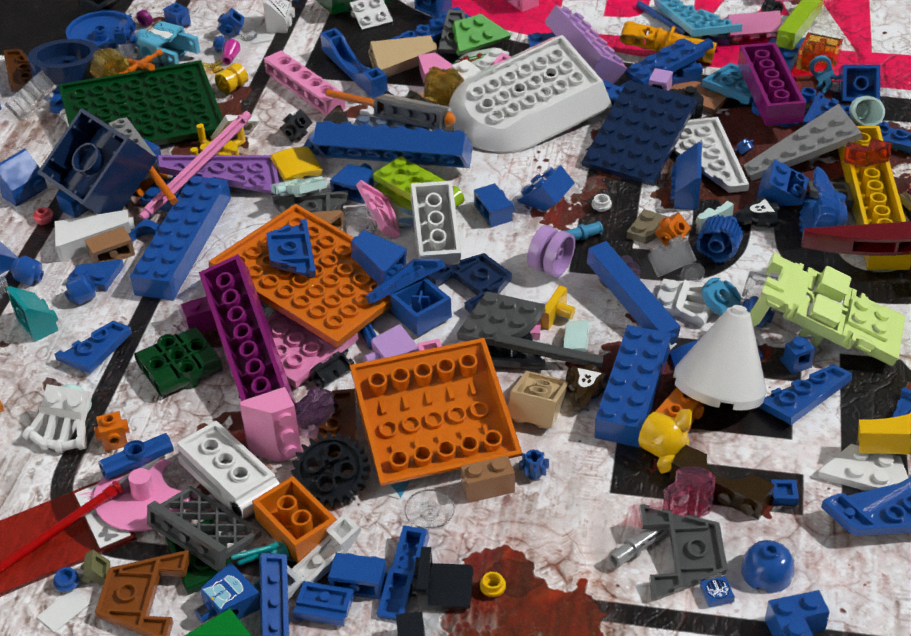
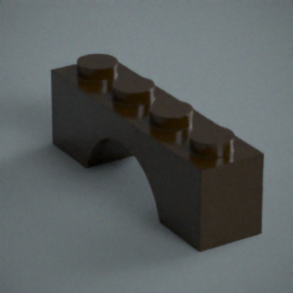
[670,444,775,520]

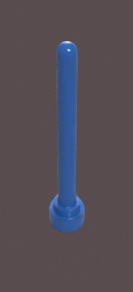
[636,1,692,37]

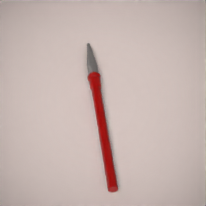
[0,458,160,574]

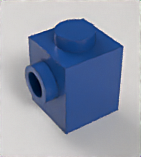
[163,2,191,27]

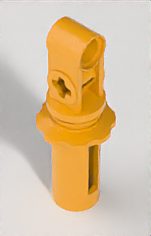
[619,21,717,64]

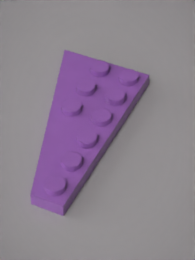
[158,155,280,196]

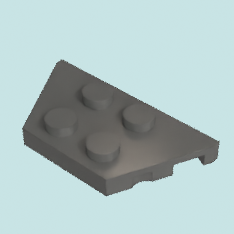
[272,191,349,213]

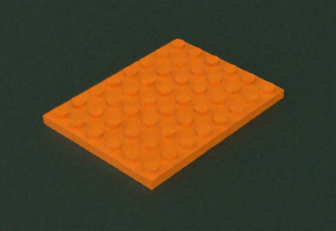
[209,204,391,348]

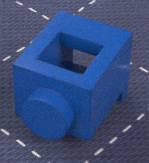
[780,336,815,374]

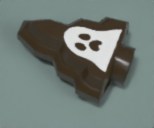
[566,364,609,411]

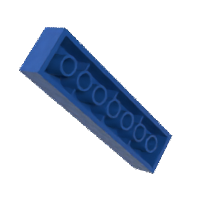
[312,121,473,168]
[130,176,231,301]

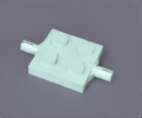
[271,176,327,197]

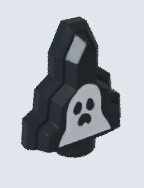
[732,196,780,228]

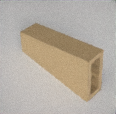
[368,35,437,77]

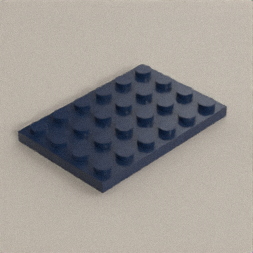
[582,80,698,186]

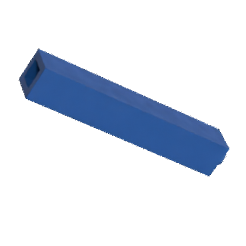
[587,241,681,345]

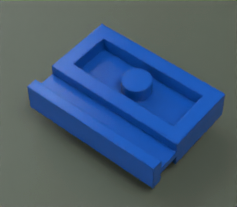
[292,581,354,627]

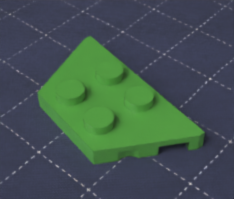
[452,14,512,56]

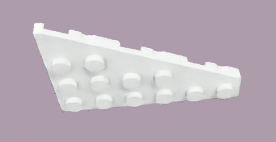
[673,117,749,193]

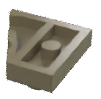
[627,209,666,244]

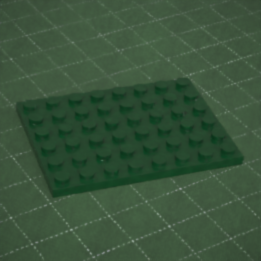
[58,60,223,146]

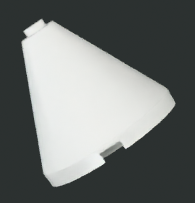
[673,305,767,410]

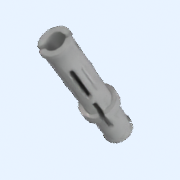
[608,528,669,568]

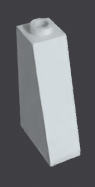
[55,210,135,262]

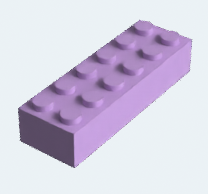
[544,5,627,85]

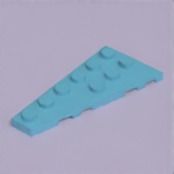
[654,0,742,38]

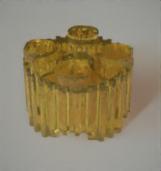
[89,48,130,78]
[424,67,461,106]

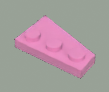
[356,180,401,239]

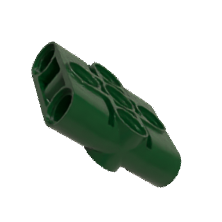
[134,327,223,397]

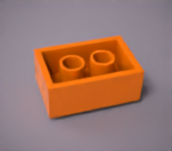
[252,476,337,564]

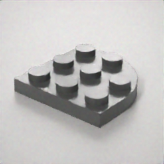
[456,292,546,346]

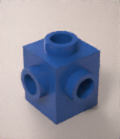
[217,7,245,39]

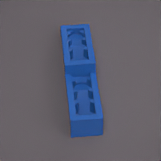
[377,525,430,621]

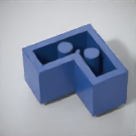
[765,590,830,636]

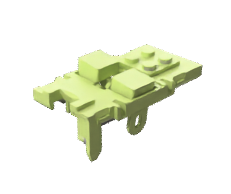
[750,252,906,366]

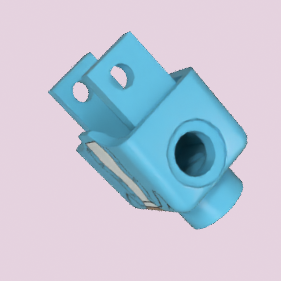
[135,21,200,66]

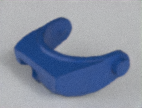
[128,219,161,242]

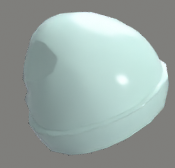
[849,96,885,126]

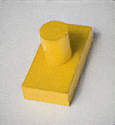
[541,285,576,330]

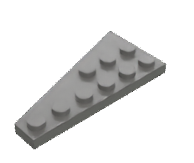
[743,104,863,181]

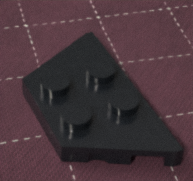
[487,332,546,370]

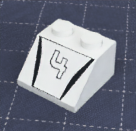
[263,0,295,33]

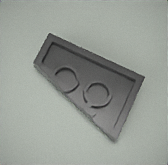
[437,10,466,54]

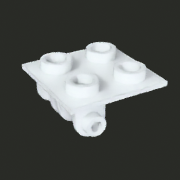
[350,0,393,30]

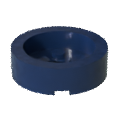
[28,39,103,87]

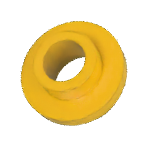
[480,572,506,597]

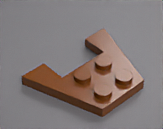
[95,550,191,636]

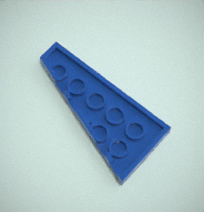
[802,92,911,153]

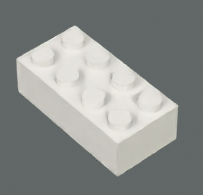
[410,181,461,265]

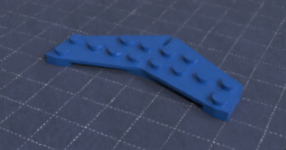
[821,477,911,536]

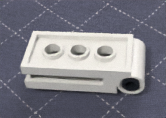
[177,421,280,519]

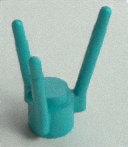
[231,541,289,589]

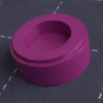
[136,9,153,27]

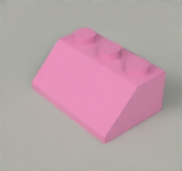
[725,11,782,41]
[239,387,302,462]

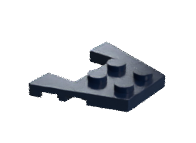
[426,253,512,314]

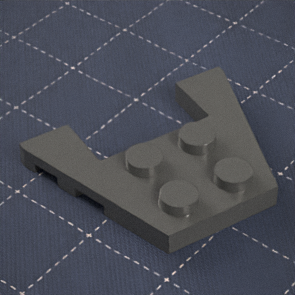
[639,504,728,601]

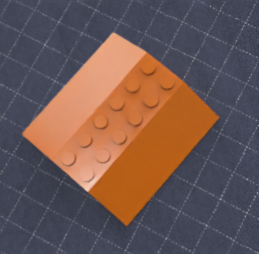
[350,338,523,486]

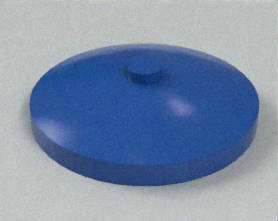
[66,10,133,52]

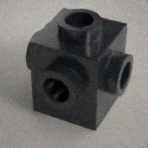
[279,109,313,142]

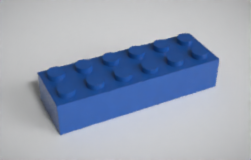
[594,325,672,448]

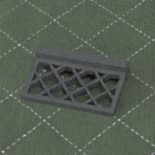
[147,486,262,572]

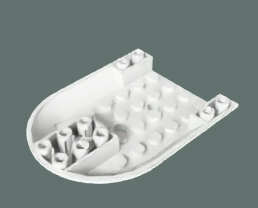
[449,35,612,153]

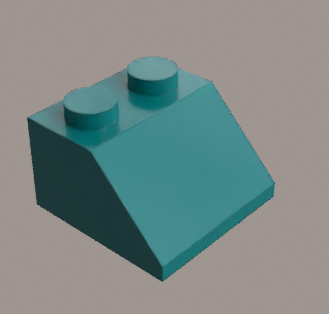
[6,286,59,342]

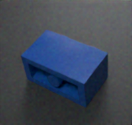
[474,183,514,227]
[328,552,388,600]

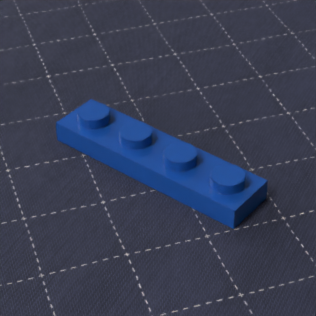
[259,553,289,636]

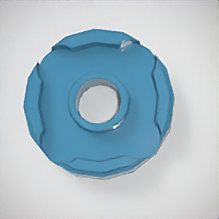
[701,277,742,316]

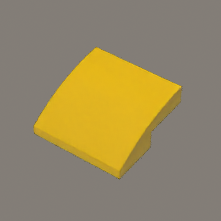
[270,146,323,181]

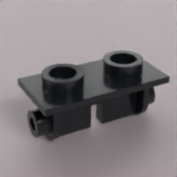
[309,349,355,388]

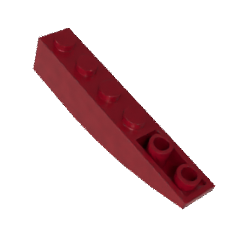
[801,221,911,256]

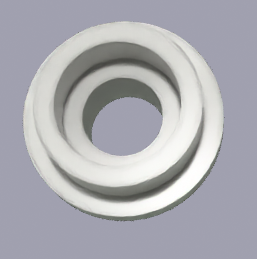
[592,194,612,212]

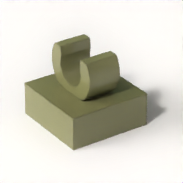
[79,549,110,586]

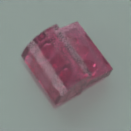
[663,466,716,517]

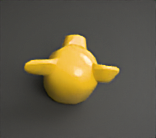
[638,409,692,473]

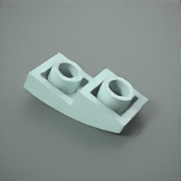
[695,201,734,234]
[564,320,590,352]

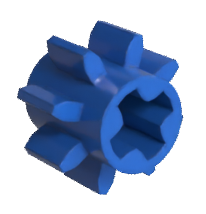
[519,449,549,480]

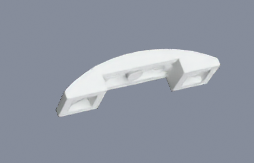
[287,513,361,599]

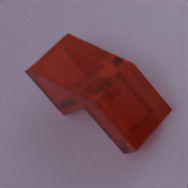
[843,138,893,167]

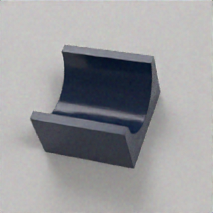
[37,108,157,214]

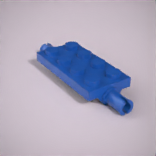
[619,38,714,87]

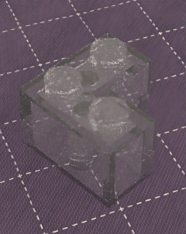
[4,71,57,121]

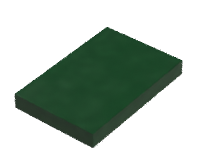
[165,520,232,595]

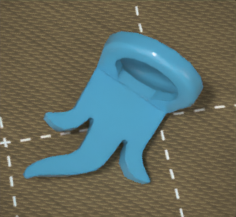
[809,55,841,93]

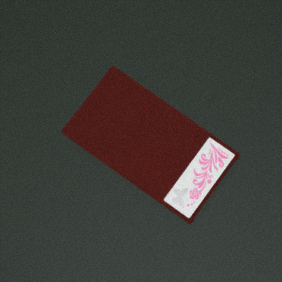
[0,480,137,597]

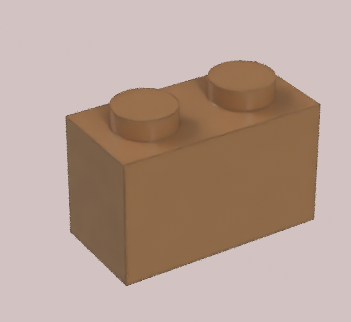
[85,227,135,263]
[461,455,515,503]

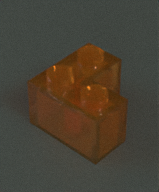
[796,32,843,72]

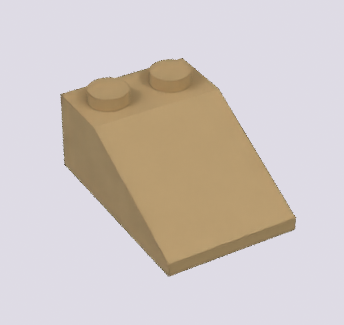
[508,371,569,429]

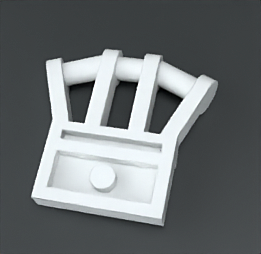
[656,279,715,327]
[22,384,93,453]

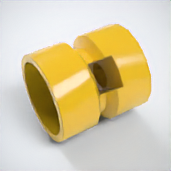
[214,63,249,94]

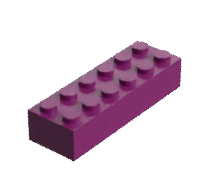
[738,42,806,126]

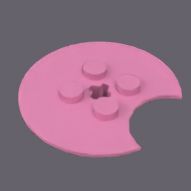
[93,458,191,532]

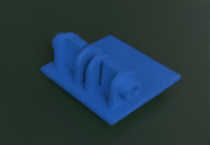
[113,14,136,59]

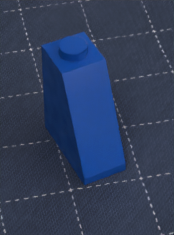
[351,230,407,285]

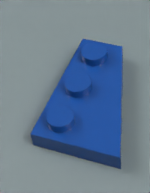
[54,320,132,374]

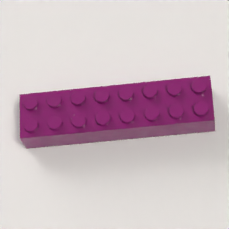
[199,254,297,406]

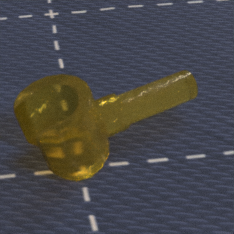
[202,60,224,74]

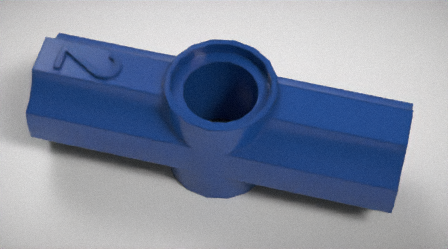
[98,433,174,480]

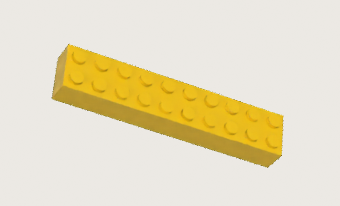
[838,126,911,270]

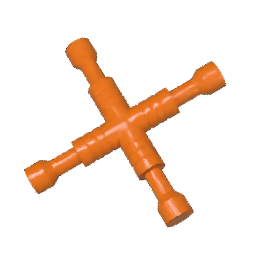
[118,48,163,74]

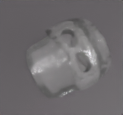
[343,206,377,237]

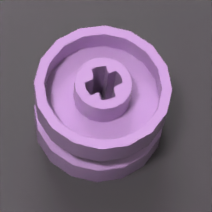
[527,225,575,278]

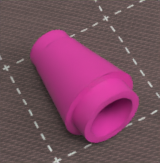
[222,39,241,64]

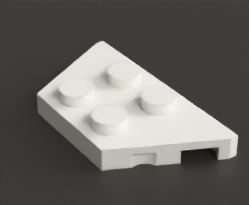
[818,444,909,491]

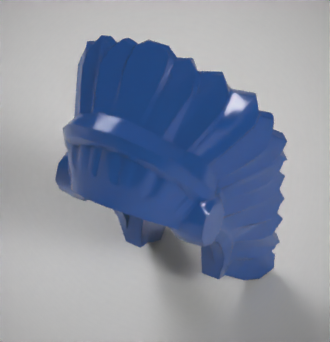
[799,166,848,235]

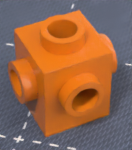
[654,212,691,248]
[94,411,130,452]

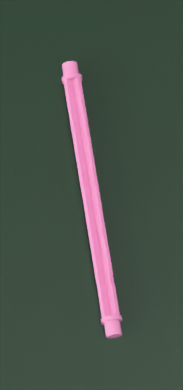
[139,111,252,220]

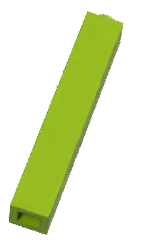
[776,0,824,50]

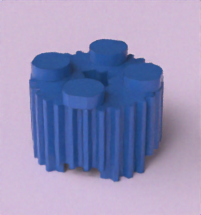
[696,215,743,263]

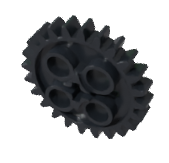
[291,432,371,509]

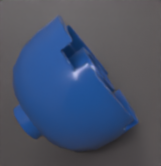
[741,540,794,593]

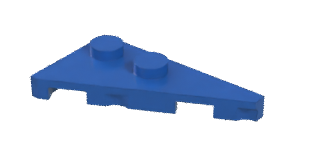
[366,259,445,303]

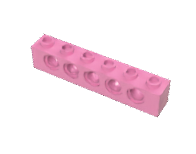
[264,51,346,117]

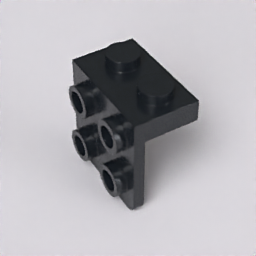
[412,547,474,610]

